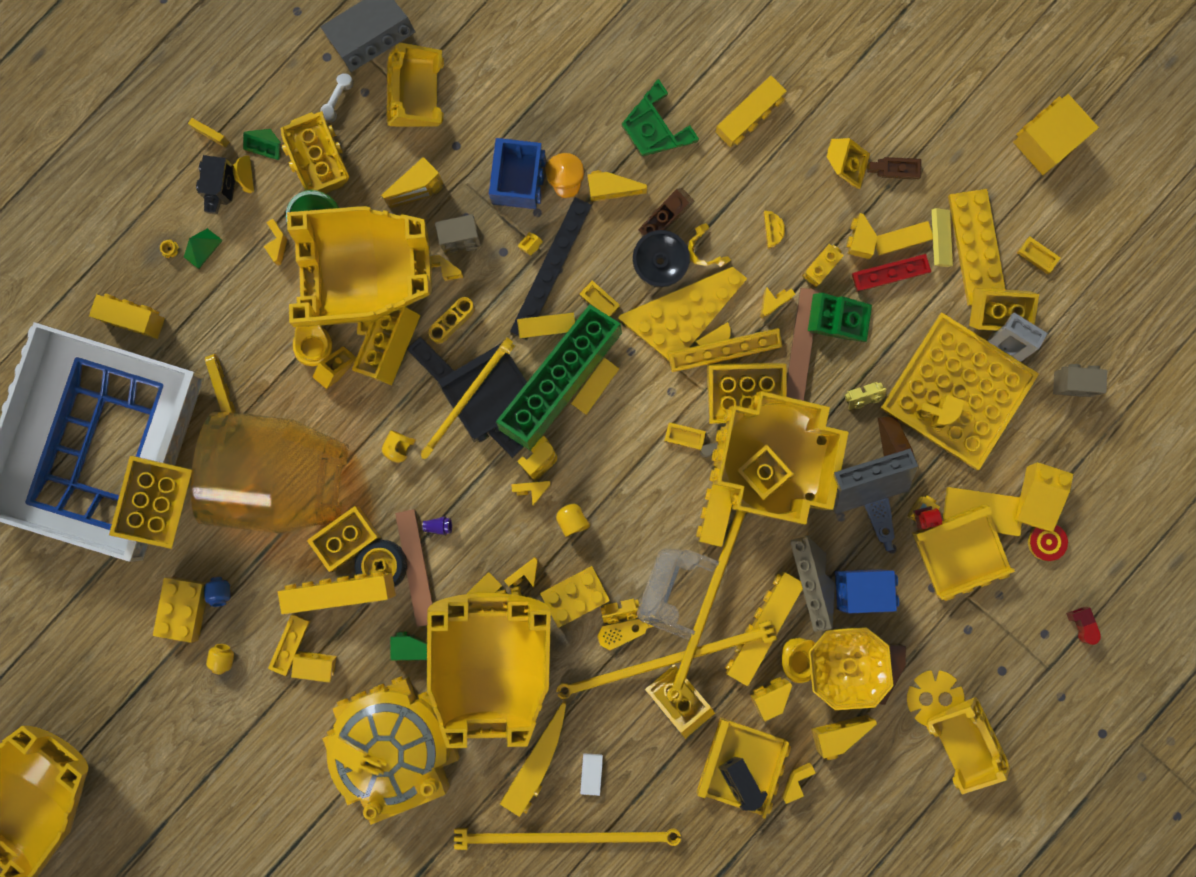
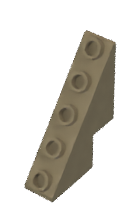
[791,536,835,632]

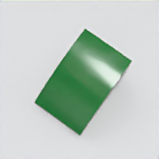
[808,293,872,342]

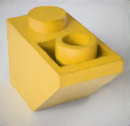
[846,213,878,259]

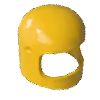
[382,430,416,463]
[556,504,591,537]

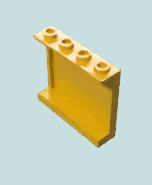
[912,505,1015,601]
[696,717,791,819]

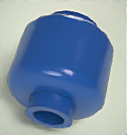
[204,577,231,607]

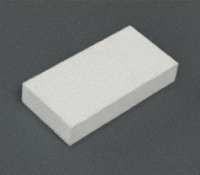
[580,753,603,796]

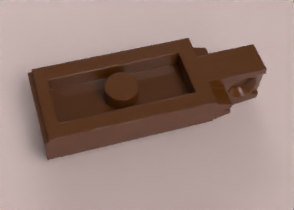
[867,157,921,180]

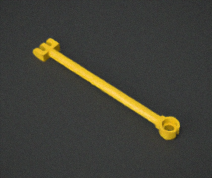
[421,337,515,459]

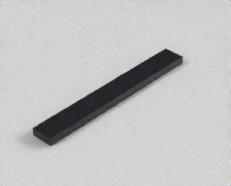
[407,336,524,458]

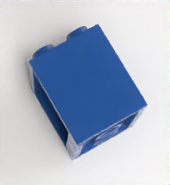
[489,138,546,209]
[835,569,899,613]

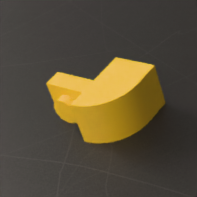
[916,395,965,426]

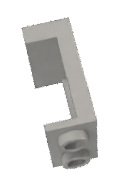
[987,313,1048,362]

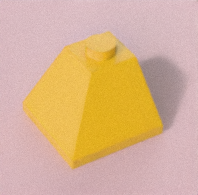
[826,138,870,189]

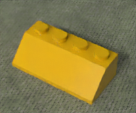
[352,307,421,386]

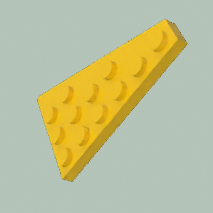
[618,267,747,361]

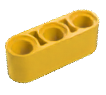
[428,297,475,344]

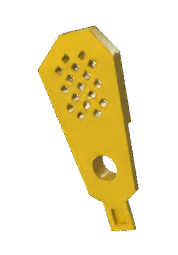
[597,619,655,650]

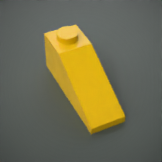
[587,170,647,202]

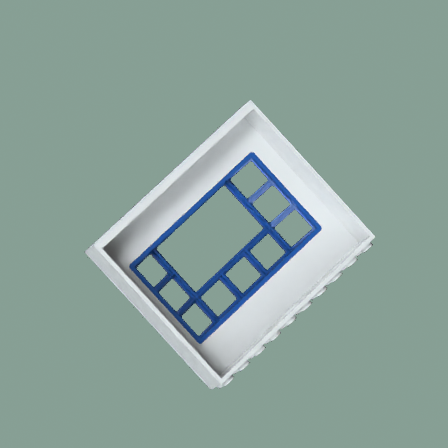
[0,322,205,562]

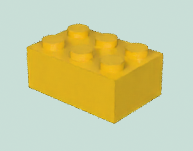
[969,288,1039,331]
[89,293,165,339]
[307,506,381,572]
[540,566,610,628]
[153,577,206,643]

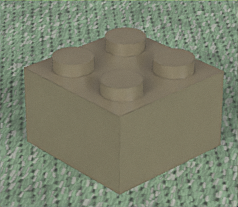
[435,214,481,255]
[1053,364,1107,397]

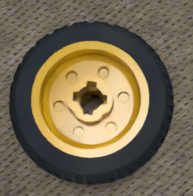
[354,540,407,587]

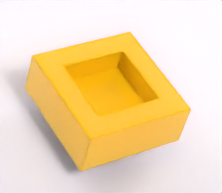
[518,232,543,256]

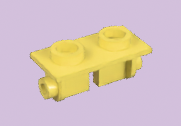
[844,382,886,410]

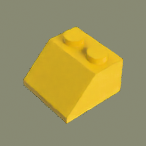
[737,444,795,500]

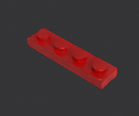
[852,254,931,292]

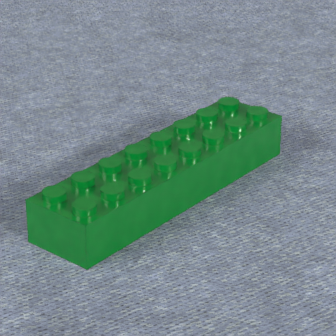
[496,304,622,451]

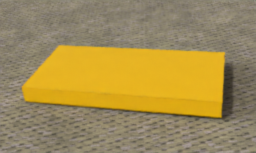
[943,487,1022,536]

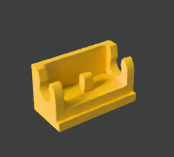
[291,651,337,683]

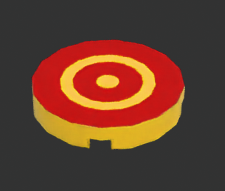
[1028,525,1068,561]

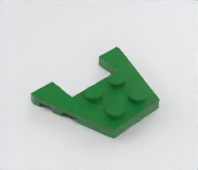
[621,79,699,156]

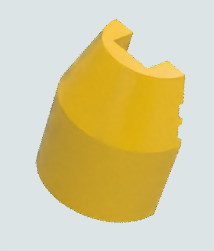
[287,206,432,327]
[427,593,551,748]
[0,725,88,877]

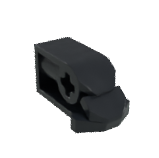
[718,757,768,811]

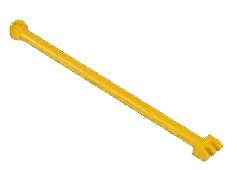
[666,510,746,703]
[556,620,777,699]
[454,828,681,850]

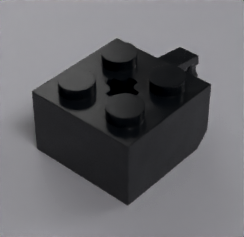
[196,155,235,214]

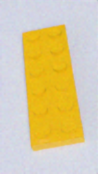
[948,189,1006,306]

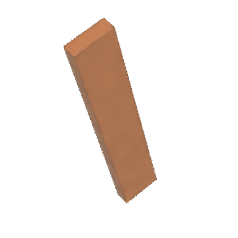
[787,288,820,401]
[395,509,433,627]

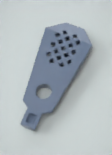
[864,498,895,551]

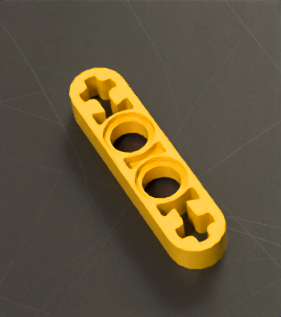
[205,354,239,426]

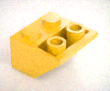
[750,677,792,721]

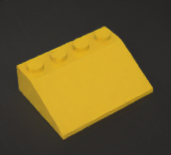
[707,363,787,424]
[109,456,192,549]

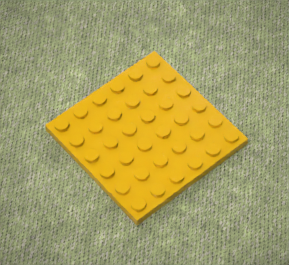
[880,312,1039,470]

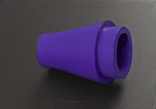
[423,516,452,536]

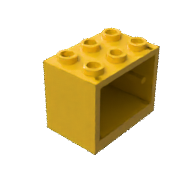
[1013,94,1099,175]

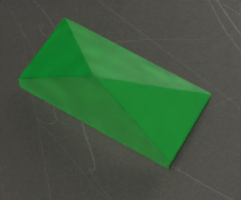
[243,129,281,160]
[184,228,223,269]

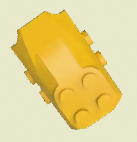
[280,111,349,193]

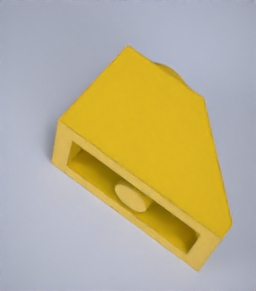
[312,346,356,389]

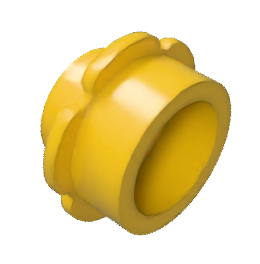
[160,240,179,258]

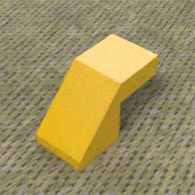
[264,218,288,266]
[431,255,463,281]
[782,763,816,804]

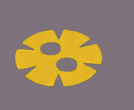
[907,670,965,726]

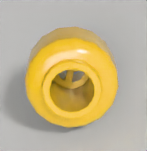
[206,644,234,675]

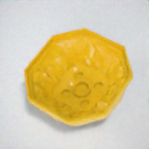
[809,627,893,710]

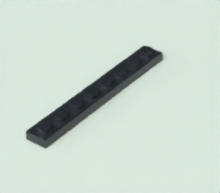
[510,197,592,341]

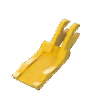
[331,736,387,776]

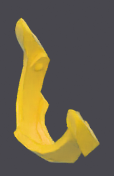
[688,223,731,267]

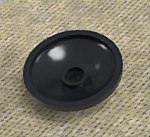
[632,230,690,287]

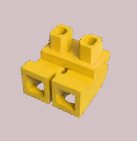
[517,436,558,482]

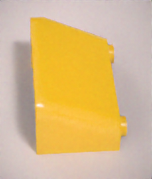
[387,42,444,127]
[926,697,1010,794]

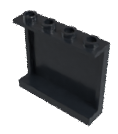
[438,343,527,442]

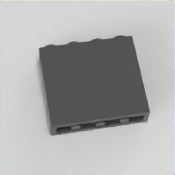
[320,0,415,72]
[833,448,918,514]

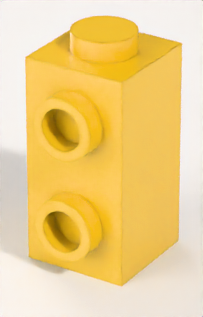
[802,244,844,288]

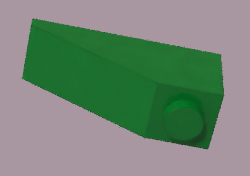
[390,632,427,661]

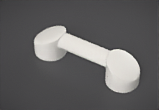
[320,74,354,123]

